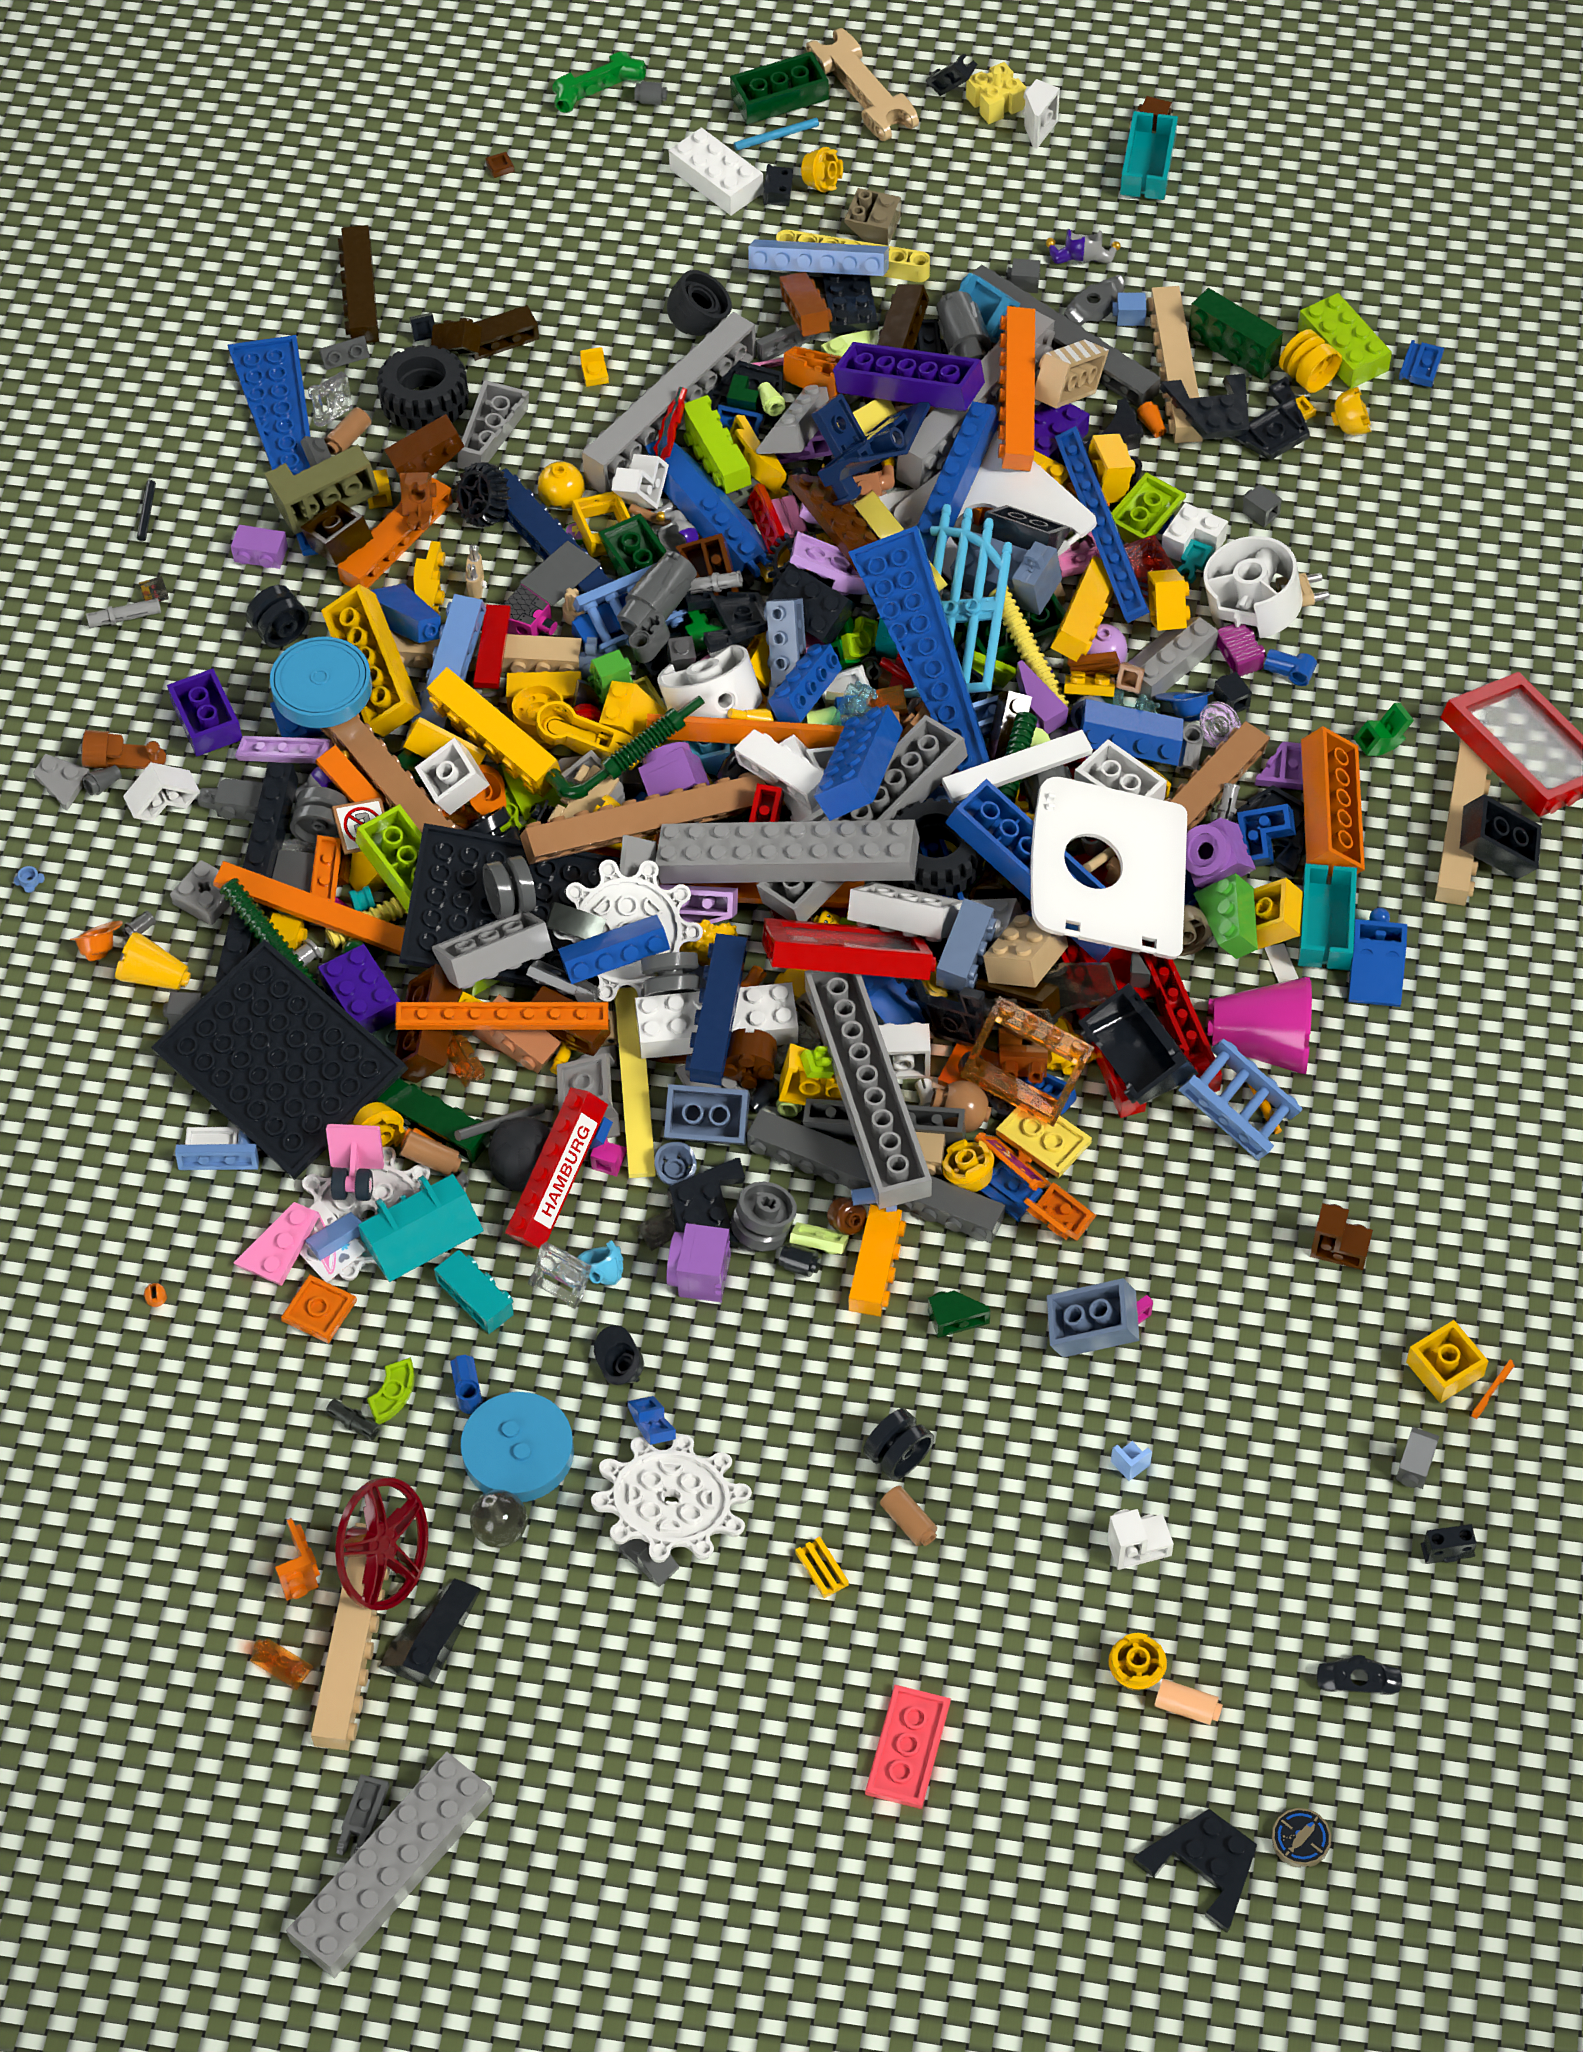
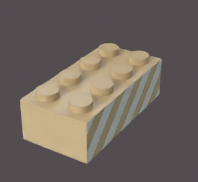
[1035,340,1109,408]

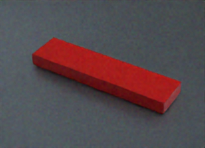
[747,483,785,554]
[473,604,511,689]

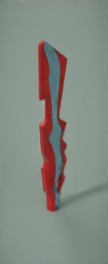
[647,387,688,511]

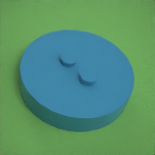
[270,637,372,728]
[461,1392,574,1503]

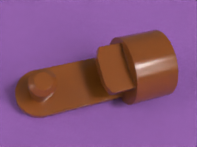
[81,730,166,769]

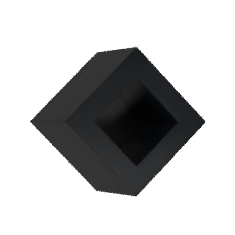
[1213,672,1252,716]

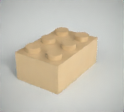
[983,915,1068,987]

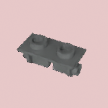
[319,336,370,370]

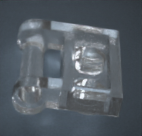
[308,371,353,427]
[528,1242,592,1309]

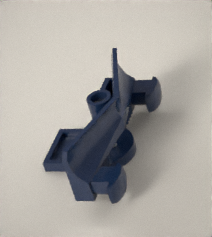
[811,393,931,506]

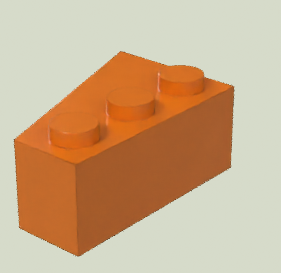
[783,346,844,400]

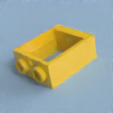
[572,491,631,558]

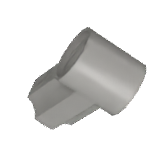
[1175,724,1204,777]

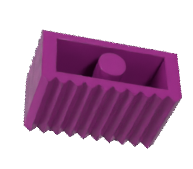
[1217,623,1266,676]

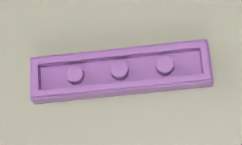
[235,736,334,764]

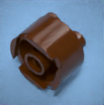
[724,1028,777,1089]

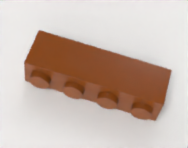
[779,272,832,337]

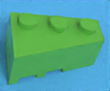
[588,649,633,712]
[1193,873,1258,959]

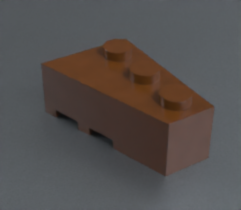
[384,414,465,477]

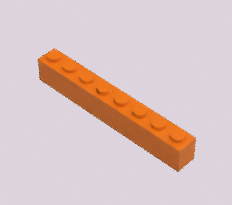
[998,306,1035,471]

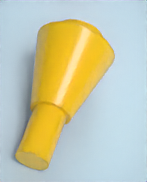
[727,708,774,721]

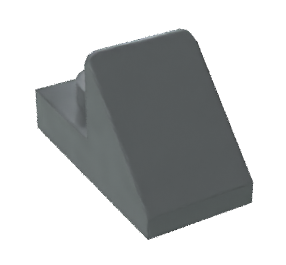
[619,1539,679,1587]

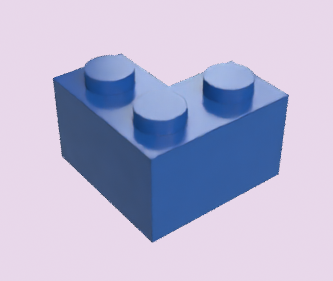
[1237,804,1296,867]

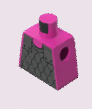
[503,584,557,636]

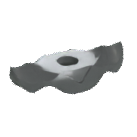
[1064,274,1124,326]

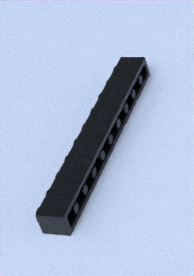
[215,762,299,984]

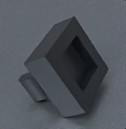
[409,313,435,342]

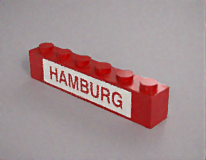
[505,1087,608,1250]

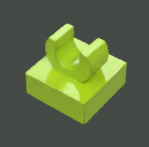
[800,1046,835,1079]

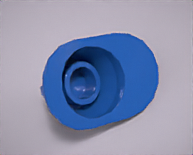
[1155,691,1213,722]

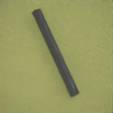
[455,1103,545,1141]

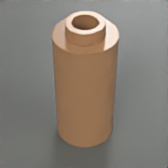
[324,407,371,455]
[399,1131,462,1176]
[880,1486,937,1546]

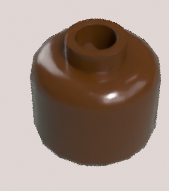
[827,1197,867,1235]

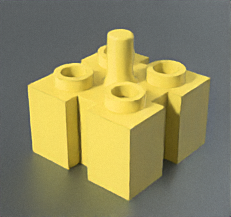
[966,62,1026,124]

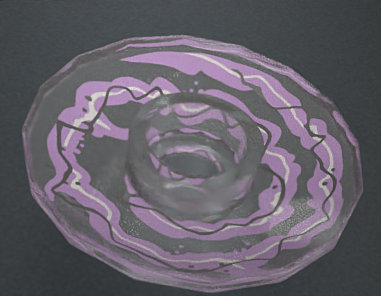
[1199,702,1241,748]

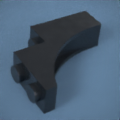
[1059,398,1144,466]

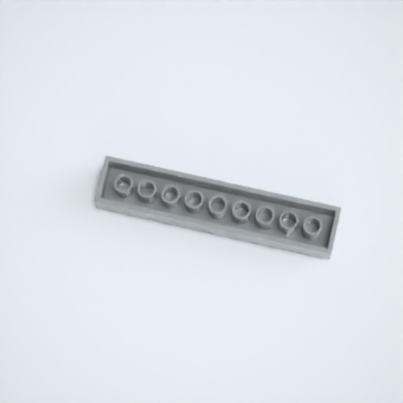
[896,308,1055,490]
[582,312,756,494]
[757,715,968,921]
[655,820,919,884]
[805,970,932,1209]

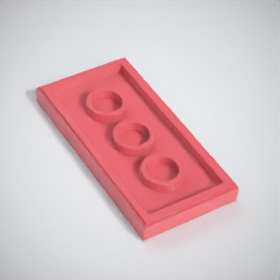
[865,1685,951,1809]

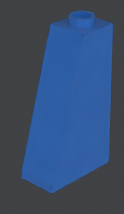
[370,583,441,643]

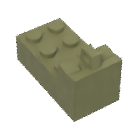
[264,444,379,535]

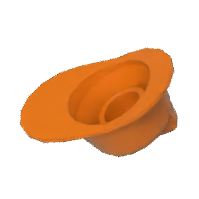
[469,765,506,815]
[70,921,123,961]

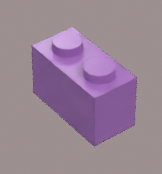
[231,525,288,569]

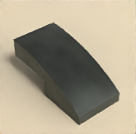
[546,902,607,940]

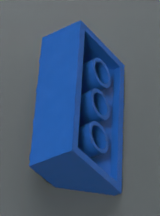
[1079,699,1184,768]

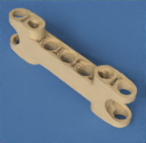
[806,28,919,141]

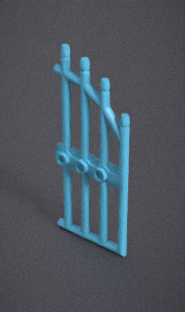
[904,504,1012,698]

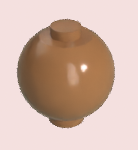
[930,1080,991,1133]

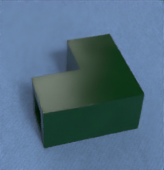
[727,374,760,411]

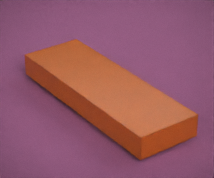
[315,745,385,804]
[310,835,342,902]

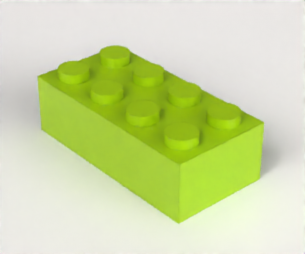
[1297,293,1392,389]

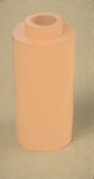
[1154,1679,1223,1725]

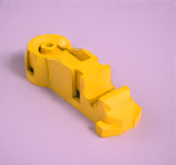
[535,701,642,770]

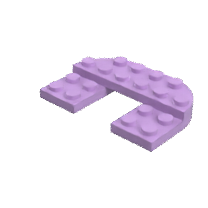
[790,503,880,596]

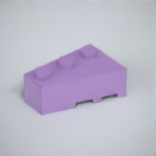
[659,884,738,924]

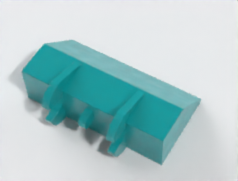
[358,1174,484,1282]

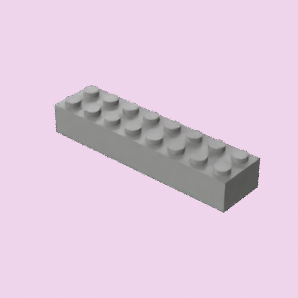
[286,1751,494,1979]

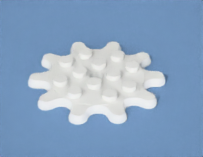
[553,860,703,1002]
[302,1146,430,1281]
[591,1435,752,1563]

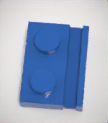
[1399,340,1444,388]
[978,1160,1044,1222]

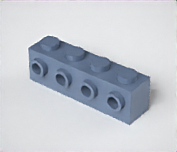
[764,598,806,690]

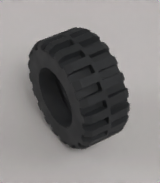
[377,345,469,431]
[893,798,984,897]

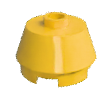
[801,147,843,193]
[353,1102,406,1147]
[942,1139,994,1192]
[1109,1633,1167,1691]

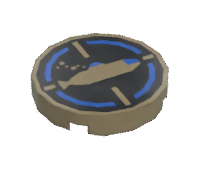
[1272,1808,1331,1868]

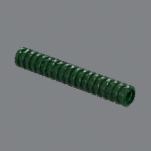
[997,712,1038,803]
[219,878,329,996]

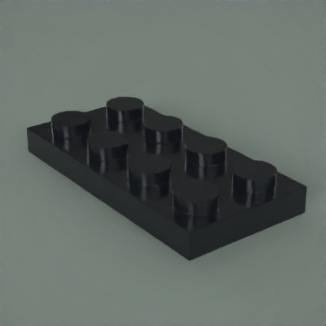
[822,273,878,334]

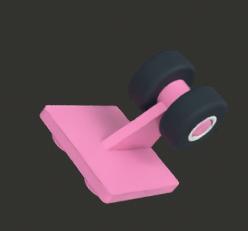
[326,1124,384,1201]

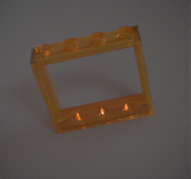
[960,997,1095,1127]

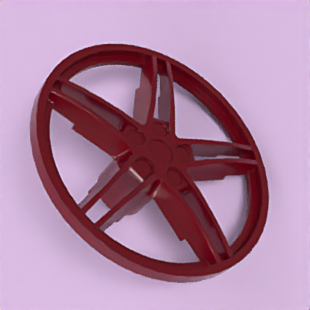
[335,1477,428,1611]

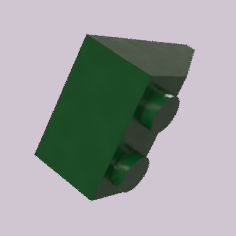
[598,513,667,578]

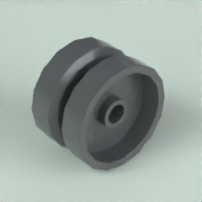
[290,786,350,847]
[483,855,536,919]
[640,952,701,997]
[730,1181,797,1251]

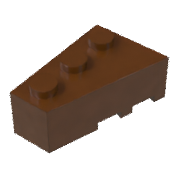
[675,533,740,596]
[531,985,611,1056]

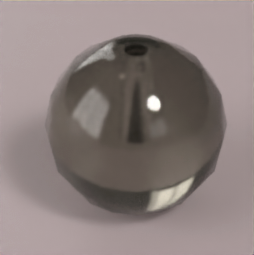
[470,1489,528,1548]

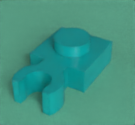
[1177,539,1214,584]

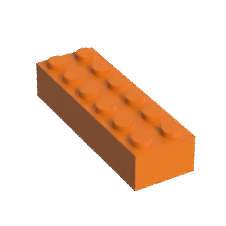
[1301,726,1365,877]

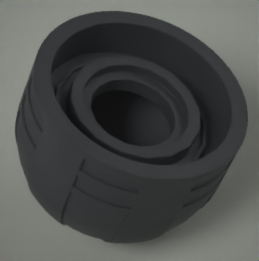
[667,270,732,336]
[488,1116,550,1192]

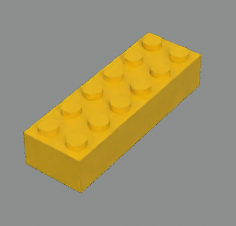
[321,584,422,737]
[426,667,562,798]

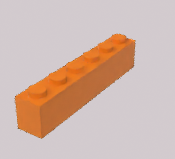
[337,477,453,589]

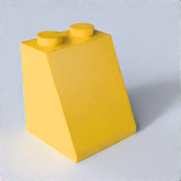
[599,681,667,756]

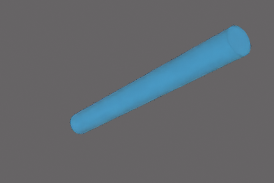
[733,117,819,151]

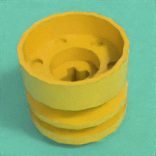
[1279,329,1342,393]
[512,684,565,750]

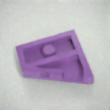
[1255,742,1303,790]

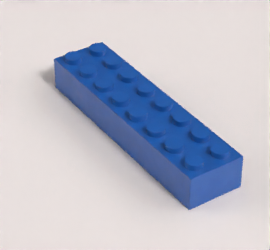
[945,778,1114,963]

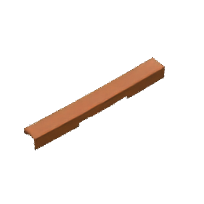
[1471,1359,1514,1419]

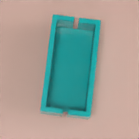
[1120,111,1178,200]
[1298,863,1357,970]

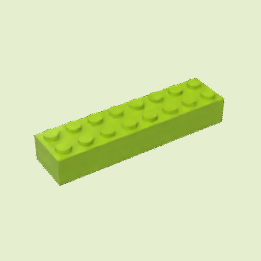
[355,804,499,996]

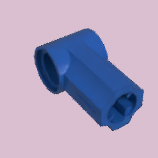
[1264,649,1317,686]
[450,1354,483,1414]

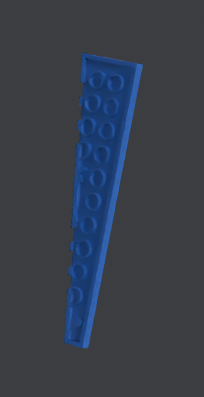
[227,335,318,556]
[848,525,990,772]

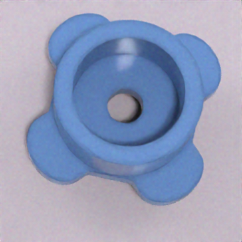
[14,866,45,893]

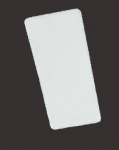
[1265,943,1298,983]

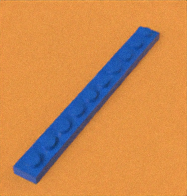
[1055,426,1150,623]

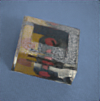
[139,576,169,602]

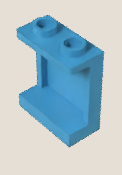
[959,273,1021,344]

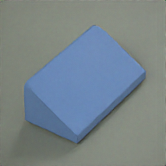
[305,1212,362,1261]

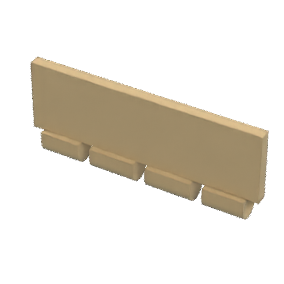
[547,764,619,823]

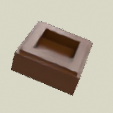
[485,152,515,178]

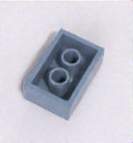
[936,898,997,993]
[664,1084,750,1146]
[1047,1278,1140,1357]

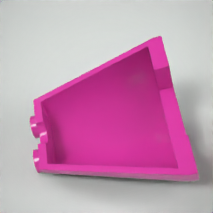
[1207,977,1312,1074]

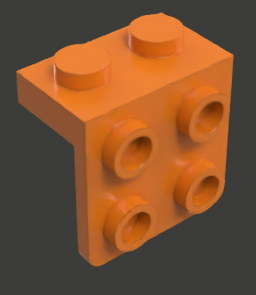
[1024,1182,1097,1241]
[275,1518,320,1600]

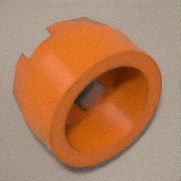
[144,1283,167,1307]

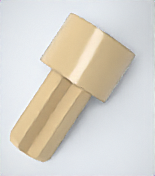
[562,588,585,625]

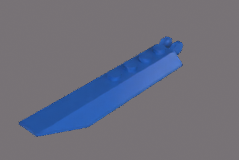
[646,435,772,578]

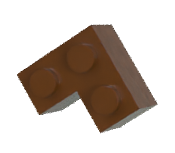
[1310,1203,1373,1270]

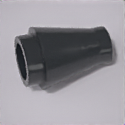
[749,1077,780,1114]

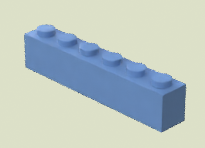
[748,239,889,276]
[412,594,486,732]

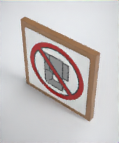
[332,798,385,855]

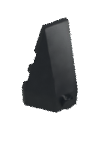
[379,1578,481,1689]

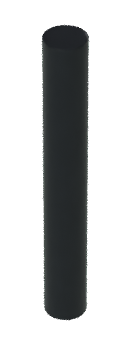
[137,480,156,541]

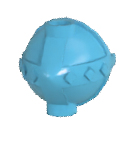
[577,1240,623,1285]

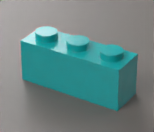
[434,1250,514,1334]

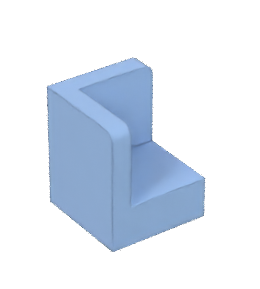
[1111,1441,1152,1481]

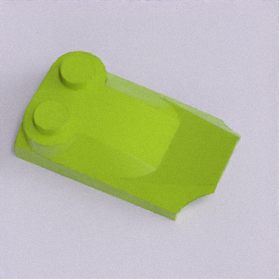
[1111,472,1186,548]

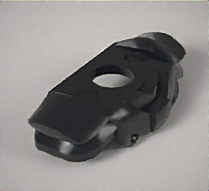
[1317,1655,1402,1695]

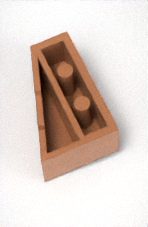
[472,994,561,1074]

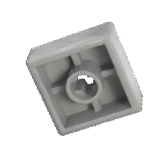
[170,860,230,925]

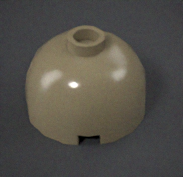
[1179,905,1212,956]

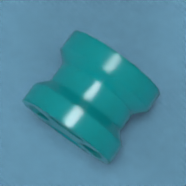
[349,885,376,912]

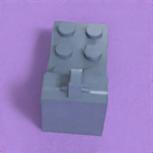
[950,532,1062,615]

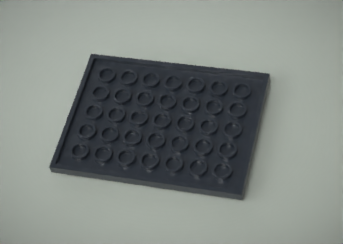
[399,823,621,998]
[151,939,408,1180]

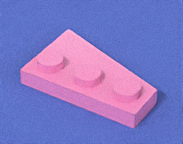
[234,1202,320,1286]

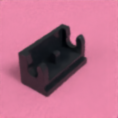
[926,54,978,96]

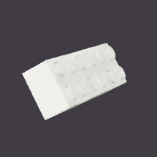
[635,982,798,1059]

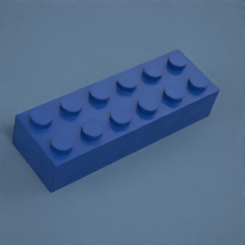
[814,705,903,821]

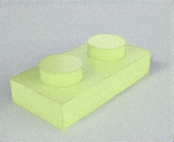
[790,1222,849,1254]

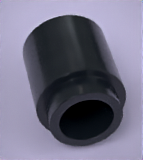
[779,1244,821,1277]

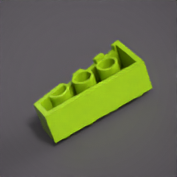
[683,395,752,494]

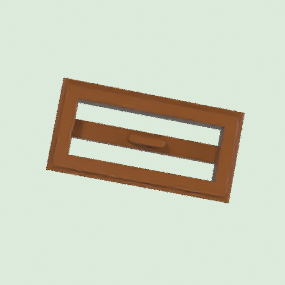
[1067,651,1121,676]

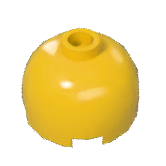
[1331,387,1372,436]
[537,462,585,509]

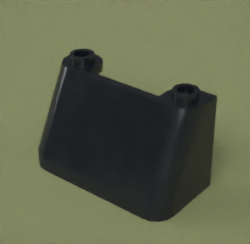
[1078,983,1199,1105]

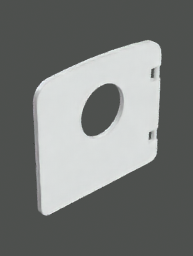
[894,431,1097,598]
[1031,777,1187,959]

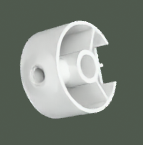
[1204,536,1303,638]
[657,645,763,719]

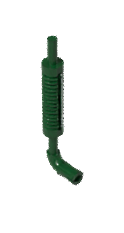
[545,695,705,800]

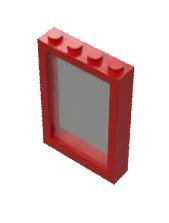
[1440,672,1583,817]
[762,918,936,980]

